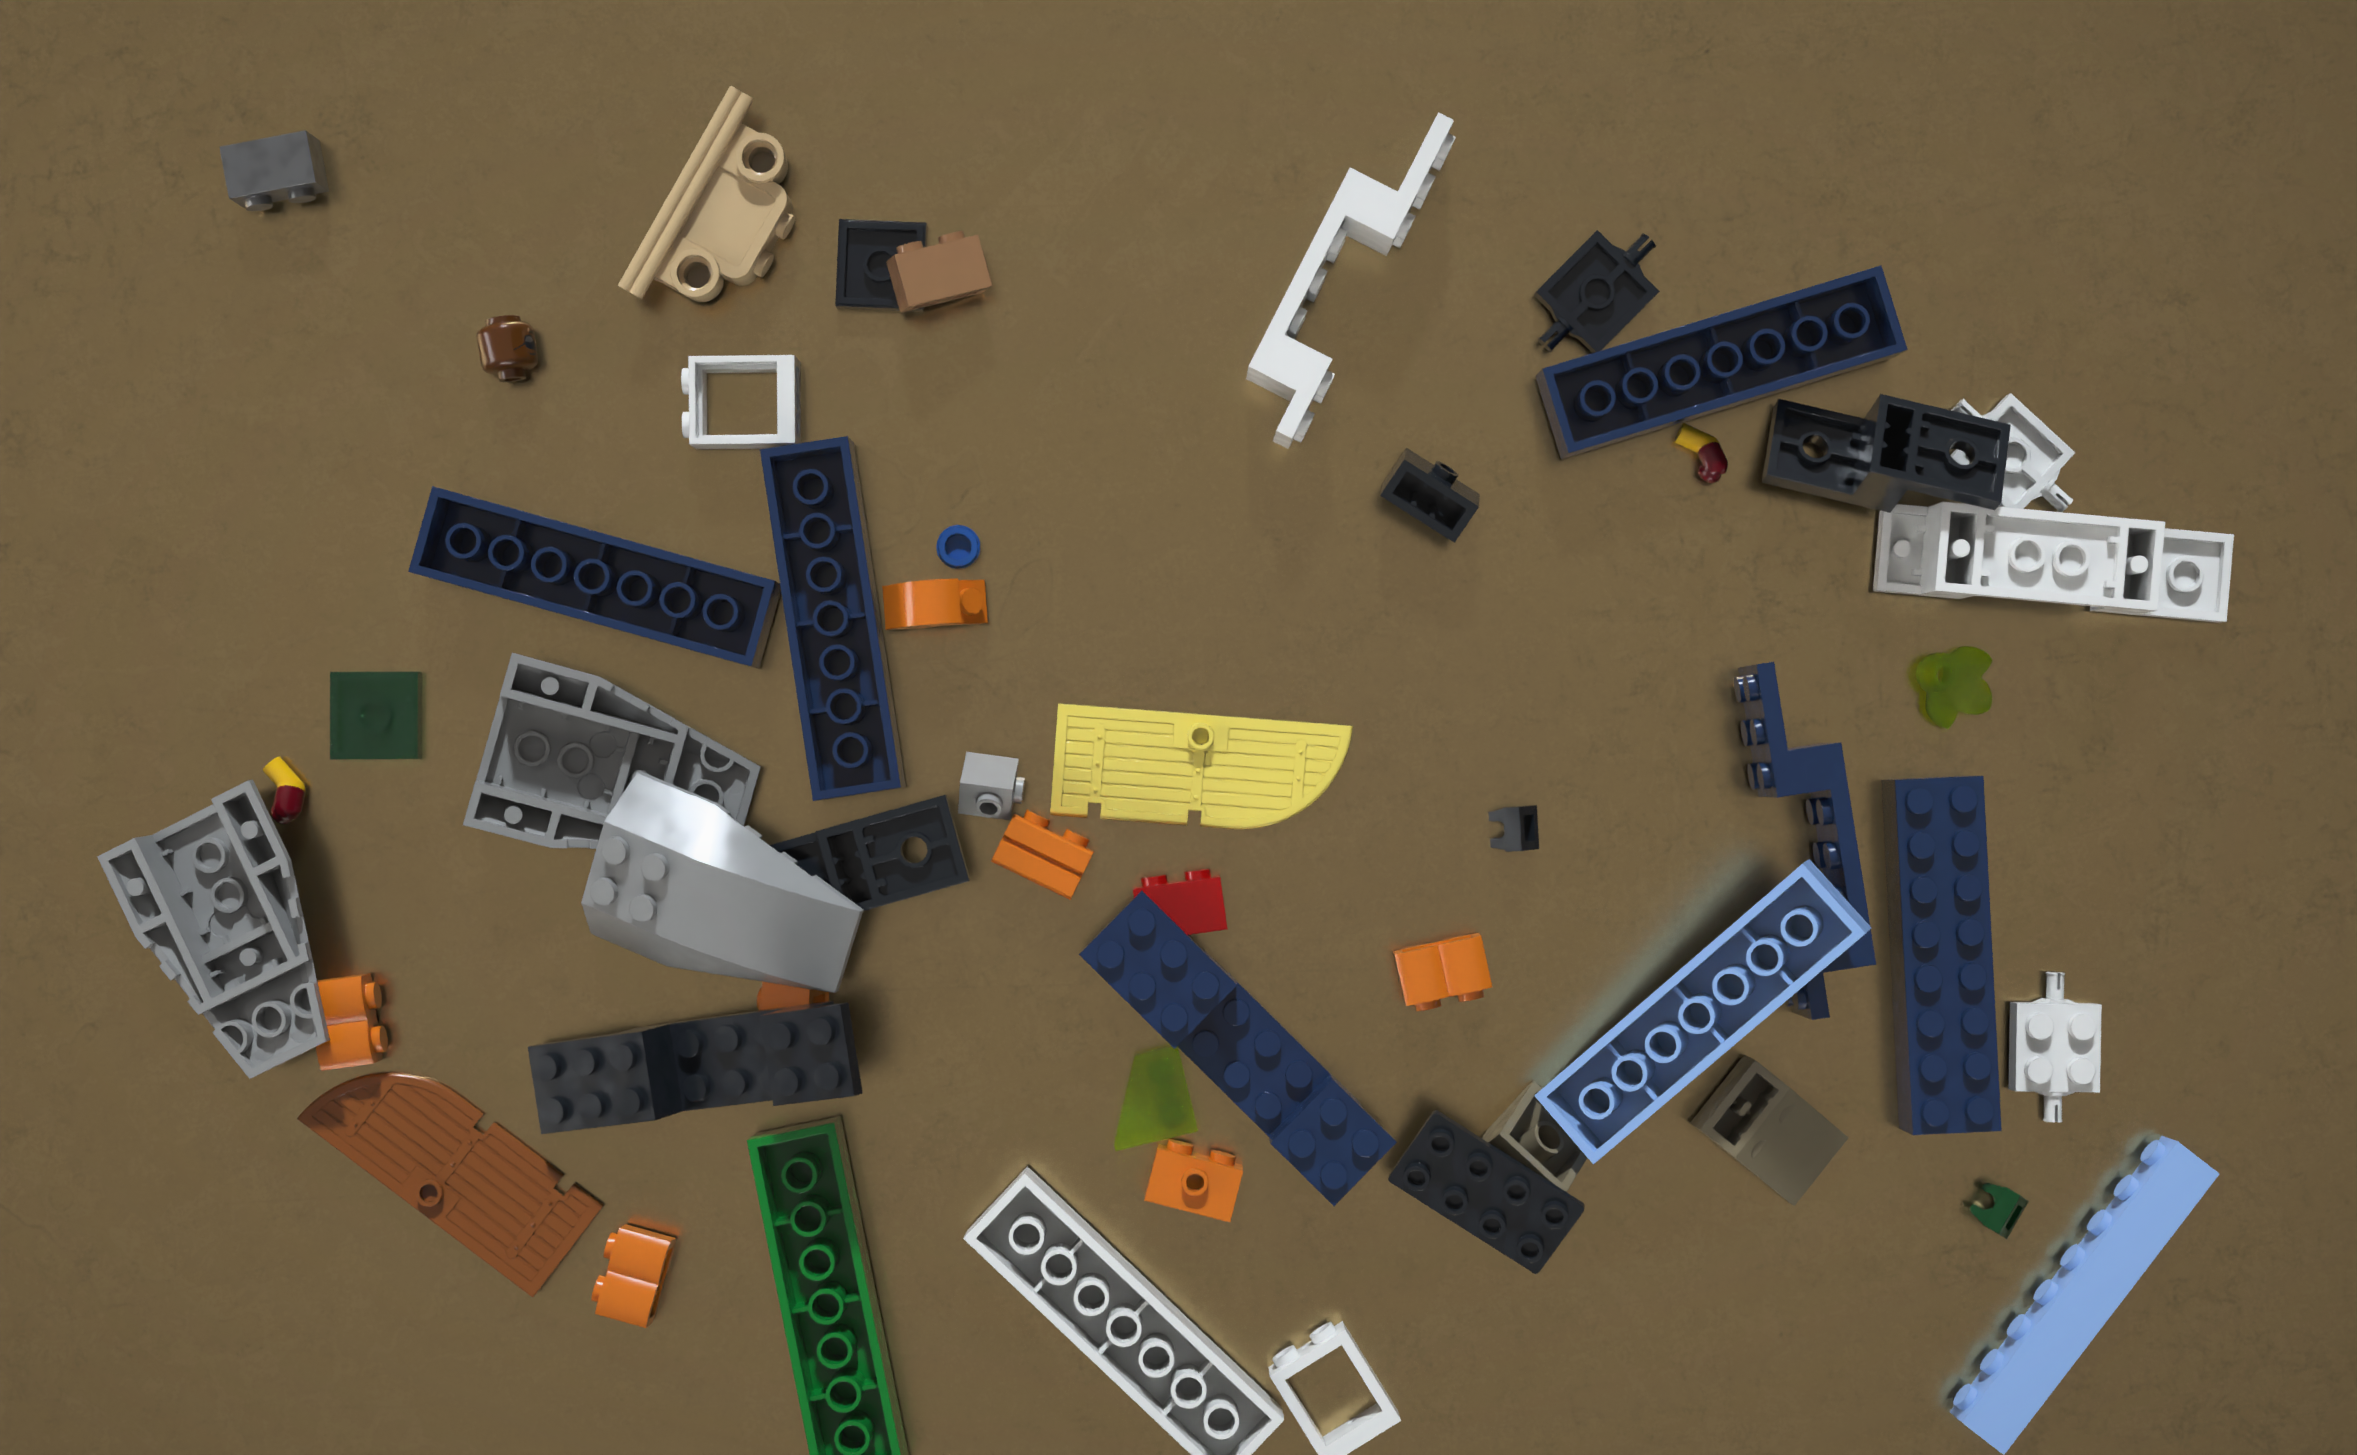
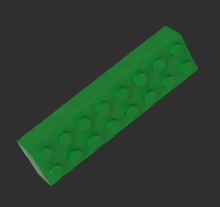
[747,1116,909,1455]

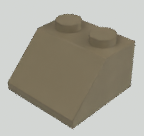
[1482,1081,1587,1192]

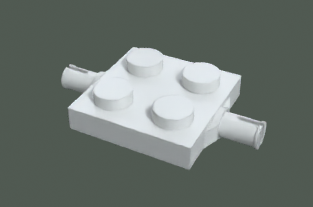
[1950,393,2075,512]
[2008,972,2102,1123]

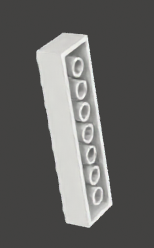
[963,1166,1284,1455]

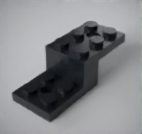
[1762,394,2011,513]
[770,795,970,911]

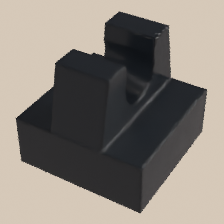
[1488,805,1539,852]

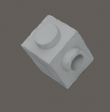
[958,752,1025,820]

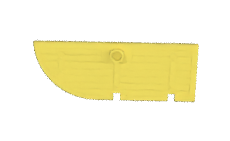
[1050,703,1353,829]

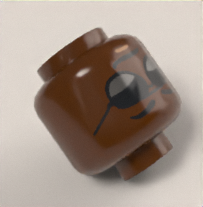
[477,315,538,382]

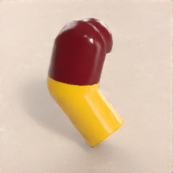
[1674,423,1728,483]
[263,756,306,824]

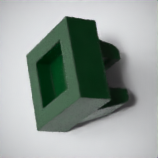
[1970,1183,2029,1239]

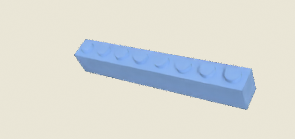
[1950,1136,2219,1455]

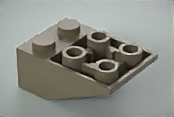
[1690,1055,1849,1206]

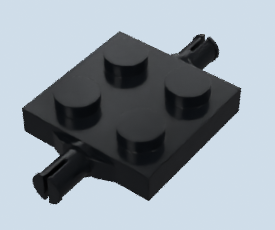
[1534,230,1660,353]

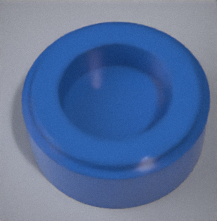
[936,525,981,570]

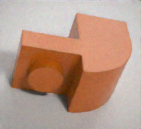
[882,578,988,630]

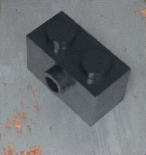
[1380,448,1480,543]

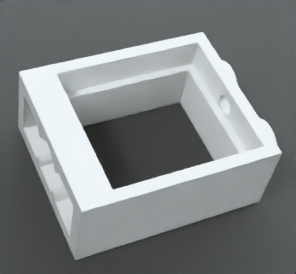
[681,355,801,449]
[1268,1321,1401,1455]

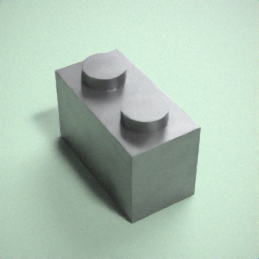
[219,130,329,211]

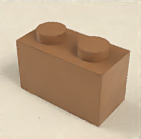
[886,231,992,313]

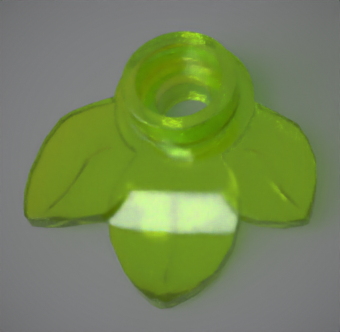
[1916,646,1992,729]

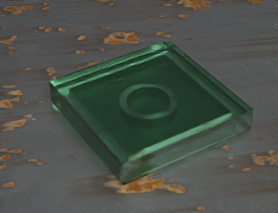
[330,672,422,760]

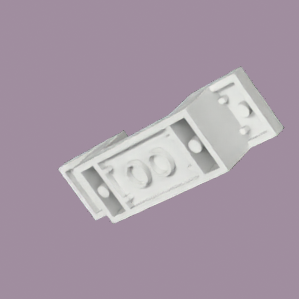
[1246,112,1456,449]
[1873,502,2234,623]

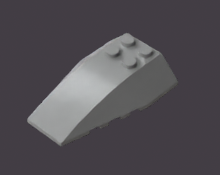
[463,652,760,849]
[581,771,864,993]
[97,780,330,1079]

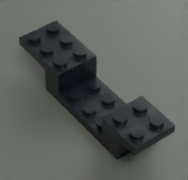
[528,1001,863,1134]

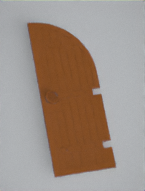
[297,1072,604,1297]

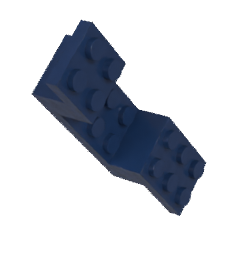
[1734,662,1876,1020]
[1079,891,1397,1206]

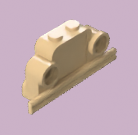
[618,86,796,302]

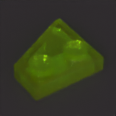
[1114,1045,1198,1151]

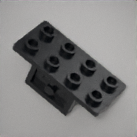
[1388,1110,1585,1274]

